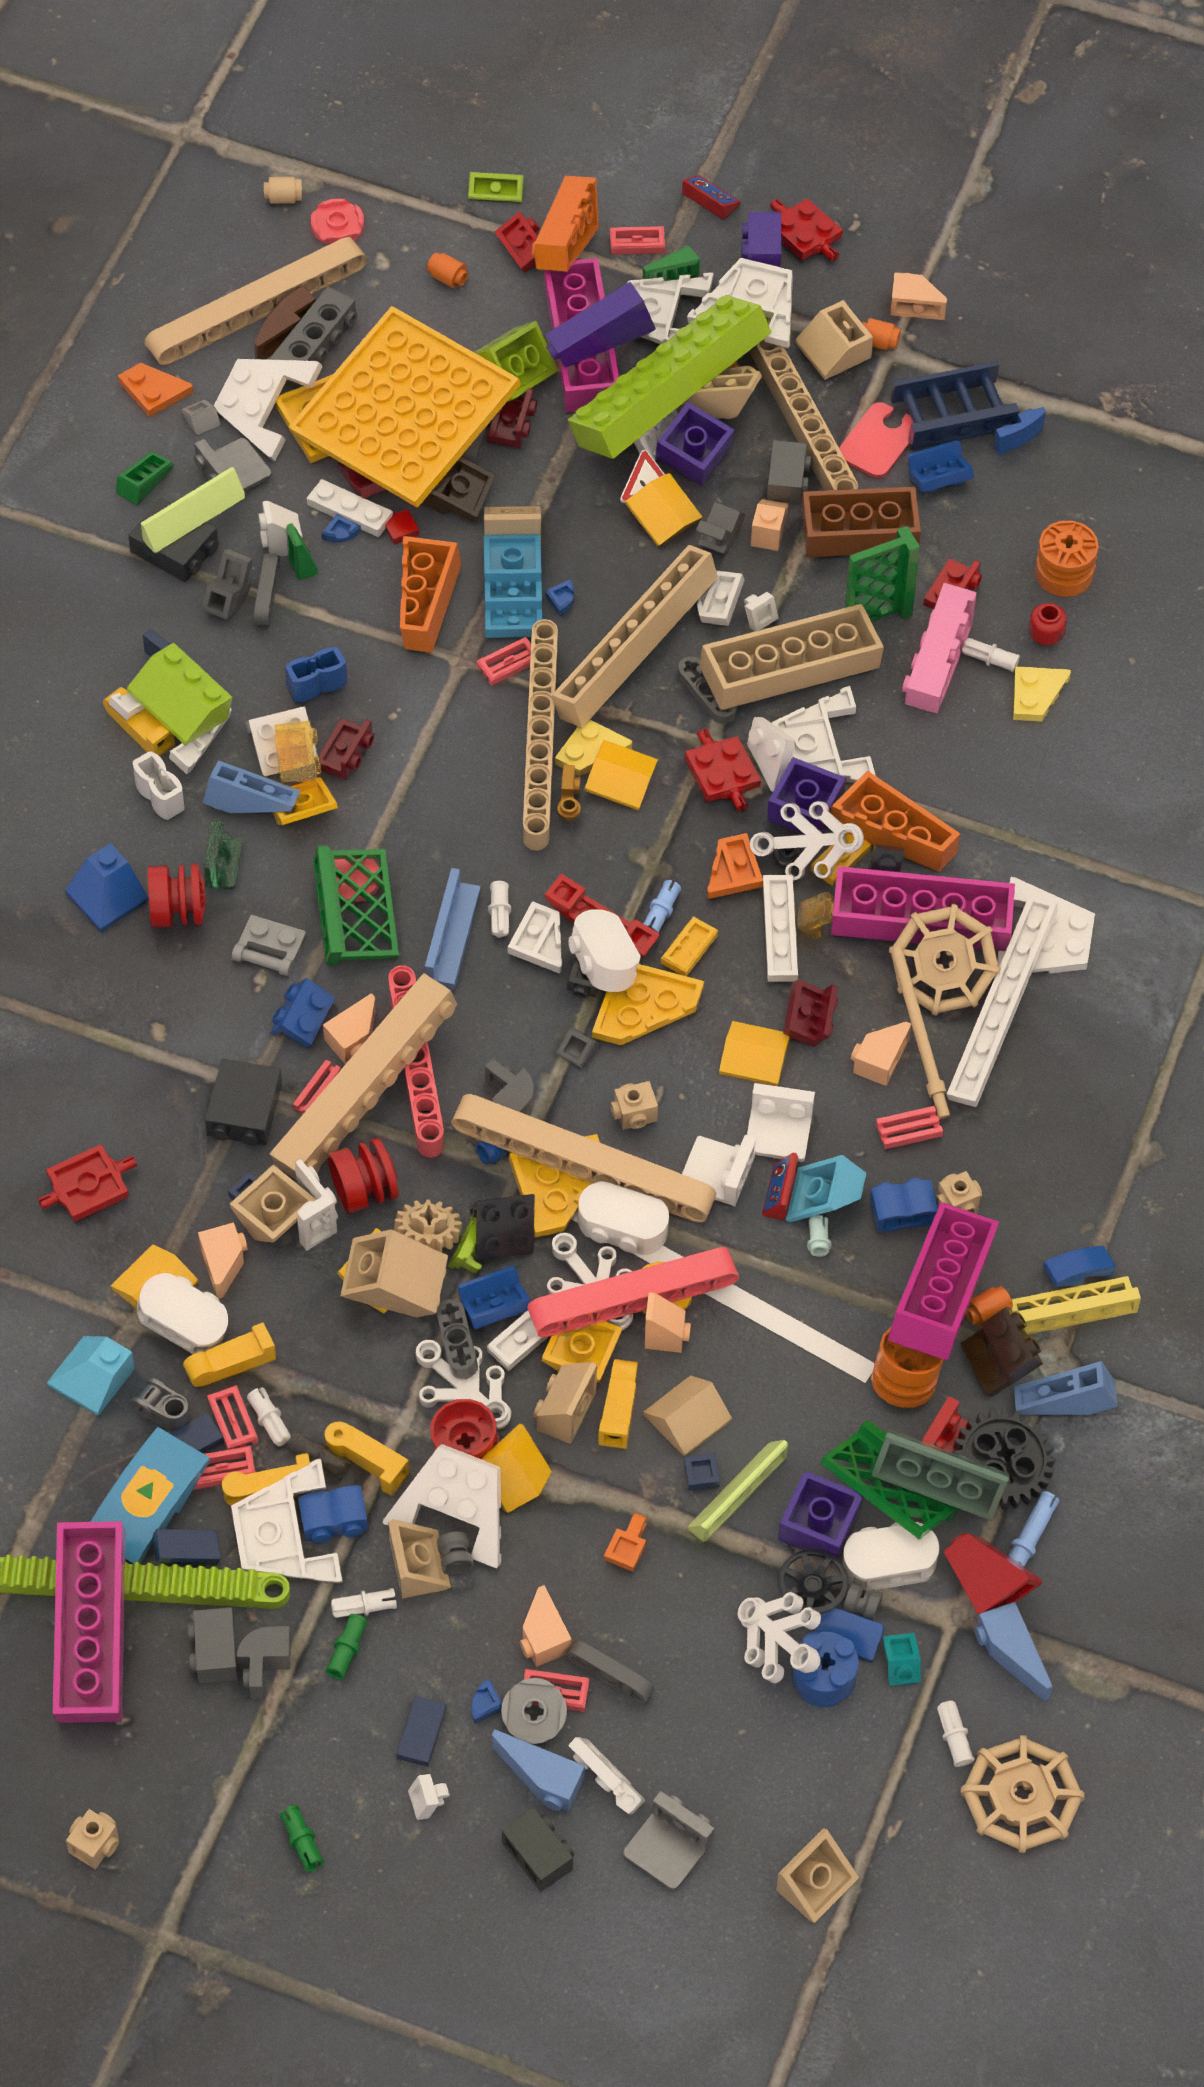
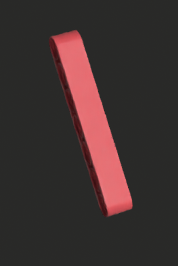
[388,966,444,1158]
[527,1247,739,1338]

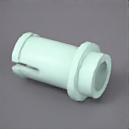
[807,1215,832,1257]

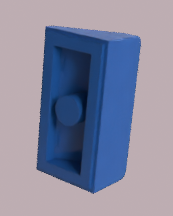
[814,1604,885,1663]

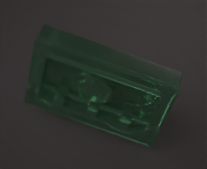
[204,819,243,890]

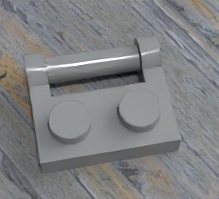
[232,915,307,977]

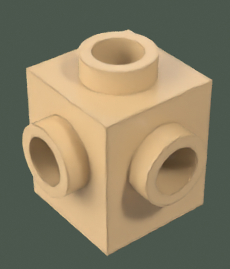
[610,1081,658,1130]
[935,1171,982,1214]
[66,1809,119,1870]

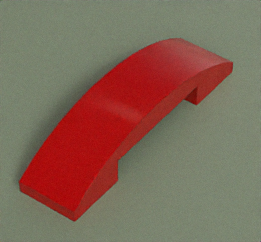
[544,874,660,958]

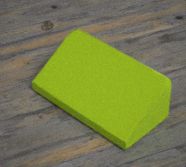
[468,172,524,203]

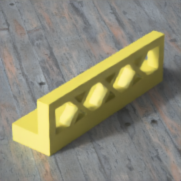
[1010,1276,1141,1335]

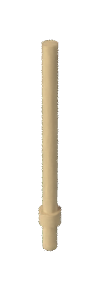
[891,947,950,1119]

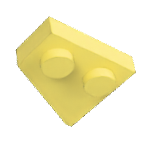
[1013,666,1071,722]
[555,720,633,777]

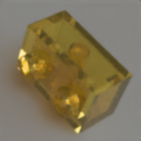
[274,721,321,784]

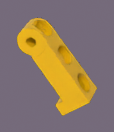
[103,687,175,757]
[183,1322,276,1387]
[598,1359,638,1449]
[325,1422,410,1497]
[222,1453,315,1506]

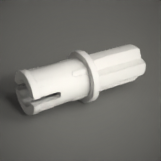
[962,638,1020,673]
[488,881,511,938]
[247,1387,291,1446]
[331,1588,397,1618]
[937,1701,975,1767]

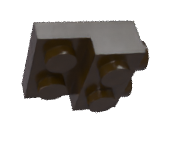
[422,457,496,522]
[960,1307,1043,1397]

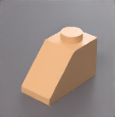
[890,272,947,320]
[751,499,790,551]
[323,993,376,1065]
[851,1022,912,1086]
[198,1222,248,1299]
[644,1292,691,1353]
[519,1585,572,1667]

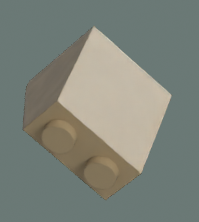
[341,1229,448,1318]

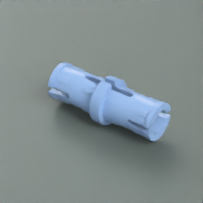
[643,880,681,933]

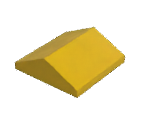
[625,473,703,547]
[584,740,658,811]
[272,777,338,825]
[719,1021,791,1086]
[111,1245,199,1309]
[541,1321,623,1383]
[482,1424,552,1513]

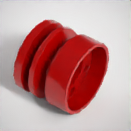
[148,863,206,928]
[327,1137,399,1215]
[430,1399,500,1459]

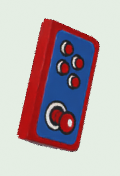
[682,175,741,220]
[762,1153,798,1220]

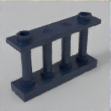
[890,361,1019,450]

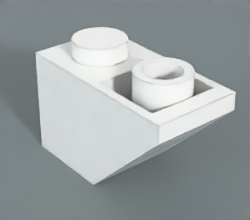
[258,501,302,557]

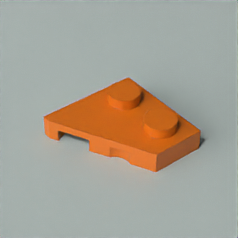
[118,363,193,417]
[707,833,763,899]

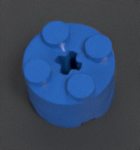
[792,1631,859,1707]

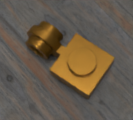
[557,764,581,822]

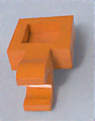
[604,1513,647,1572]

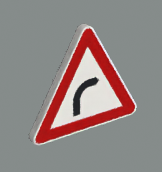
[620,450,665,503]

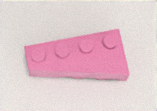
[902,583,977,714]

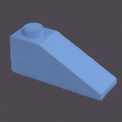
[203,760,300,813]
[1014,1361,1118,1415]
[974,1602,1053,1701]
[492,1729,585,1812]

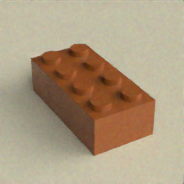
[801,487,921,557]

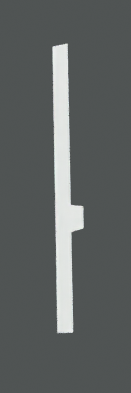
[572,1210,875,1383]

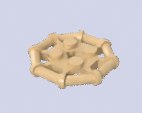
[889,904,1001,1016]
[961,1735,1085,1853]

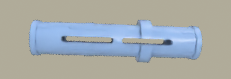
[1008,1491,1060,1566]

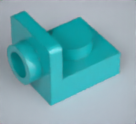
[882,1633,921,1686]

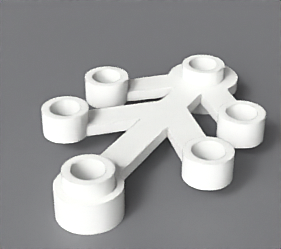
[750,801,864,880]
[547,1233,633,1330]
[416,1340,511,1430]
[738,1592,821,1683]

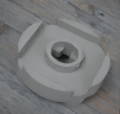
[501,1678,567,1745]

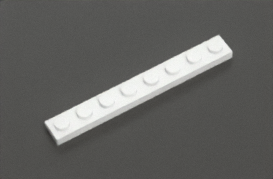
[947,895,1058,1107]

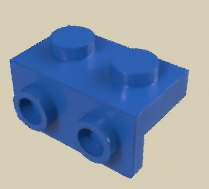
[907,440,974,493]
[270,978,336,1048]
[457,1266,531,1329]

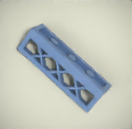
[425,868,481,991]

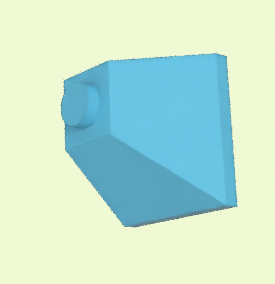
[786,1155,866,1223]
[47,1336,135,1416]

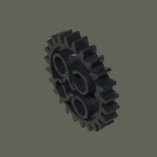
[953,1408,1056,1509]

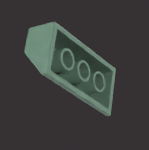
[871,1429,1009,1521]

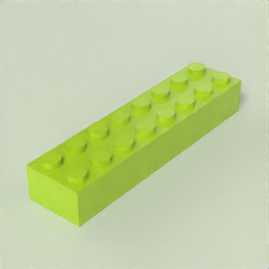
[568,295,772,459]

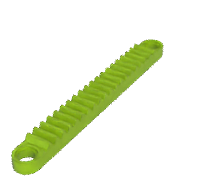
[0,1554,290,1609]

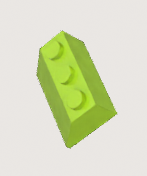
[474,320,558,401]
[127,642,232,746]

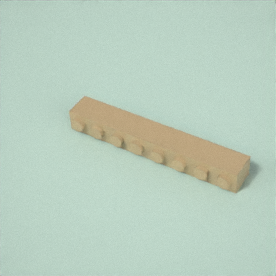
[552,545,718,728]
[270,973,458,1181]

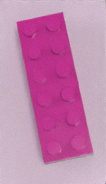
[544,258,619,412]
[831,866,1015,952]
[888,1202,999,1361]
[53,1521,126,1723]

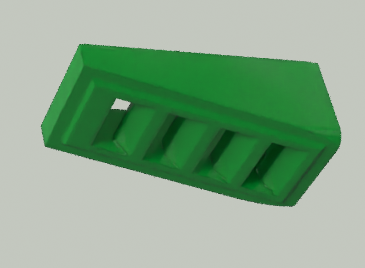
[642,246,700,281]
[116,451,174,504]
[286,523,318,580]

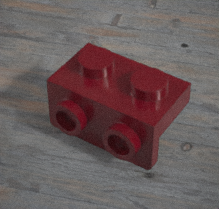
[488,388,538,448]
[315,718,375,780]
[783,979,838,1047]

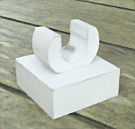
[744,592,779,631]
[408,1774,450,1820]

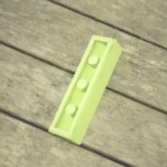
[141,467,245,553]
[687,1440,788,1542]

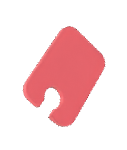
[839,402,913,478]

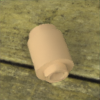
[264,176,302,204]

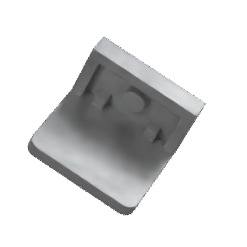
[193,438,271,492]
[623,1791,714,1891]

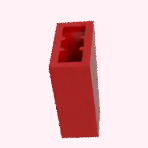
[943,1533,1043,1614]

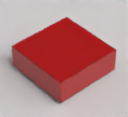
[385,509,419,545]

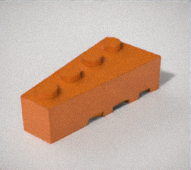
[532,176,599,272]
[400,536,462,653]
[831,771,960,872]

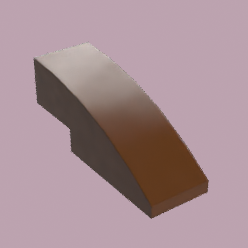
[254,286,316,360]

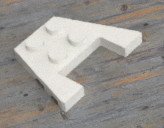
[687,258,793,348]
[628,273,714,344]
[214,359,322,462]
[772,686,876,783]
[109,693,232,774]
[994,877,1095,979]
[383,1444,501,1569]
[231,1459,343,1584]

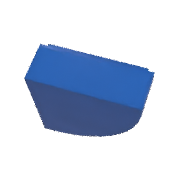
[322,514,361,542]
[545,579,574,616]
[471,1679,502,1723]

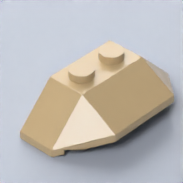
[676,366,762,419]

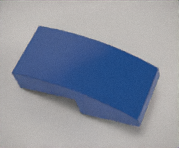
[994,407,1046,454]
[1043,1246,1116,1287]

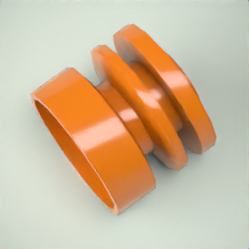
[1035,520,1099,597]
[871,1327,944,1408]

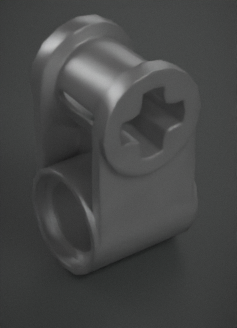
[130,1377,191,1432]

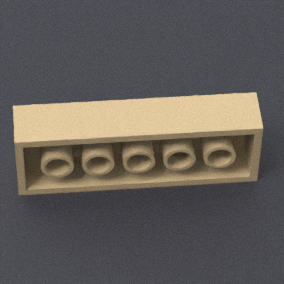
[699,604,884,710]

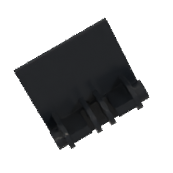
[469,1194,535,1260]

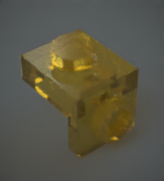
[797,892,834,940]

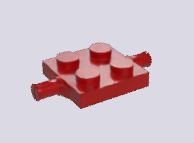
[770,198,843,262]
[684,728,761,812]
[37,1144,137,1222]

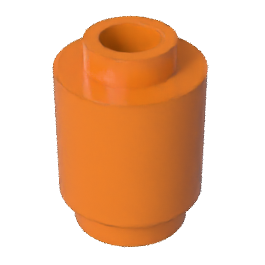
[427,252,469,289]
[862,318,901,351]
[966,1286,1013,1328]

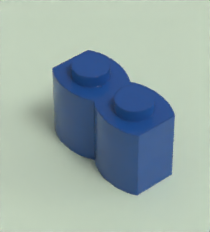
[285,647,347,702]
[869,1178,938,1232]
[298,1485,369,1544]

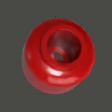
[1029,603,1067,645]

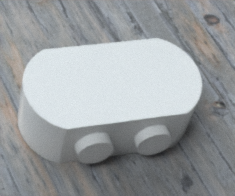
[569,910,640,992]
[578,1181,669,1255]
[137,1273,228,1354]
[842,1522,939,1591]

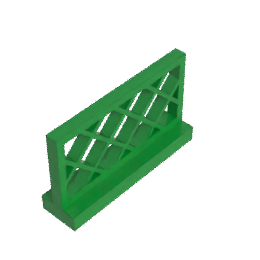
[845,526,920,622]
[313,846,399,965]
[820,1420,959,1540]

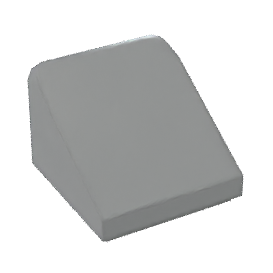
[181,400,220,435]

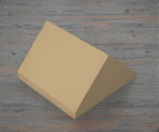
[484,506,541,540]
[230,1165,317,1243]
[643,1375,732,1457]
[388,1519,451,1599]
[776,1828,859,1923]

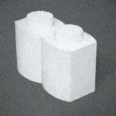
[133,751,185,820]

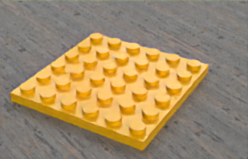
[288,306,521,508]

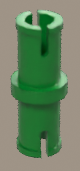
[325,1614,368,1680]
[279,1805,324,1872]

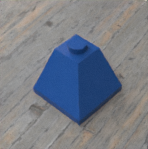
[65,843,148,932]

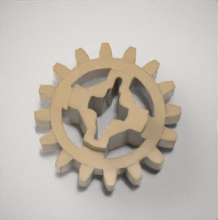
[394,1200,462,1253]

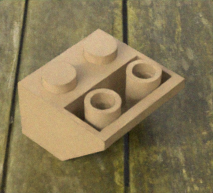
[795,300,873,380]

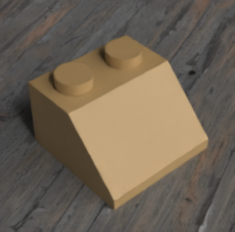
[533,1362,597,1444]

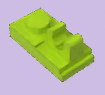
[448,1217,482,1273]

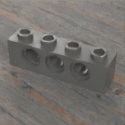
[269,287,358,390]

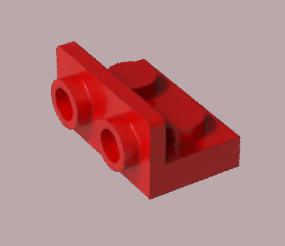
[494,211,541,272]
[923,558,983,609]
[922,1396,968,1453]

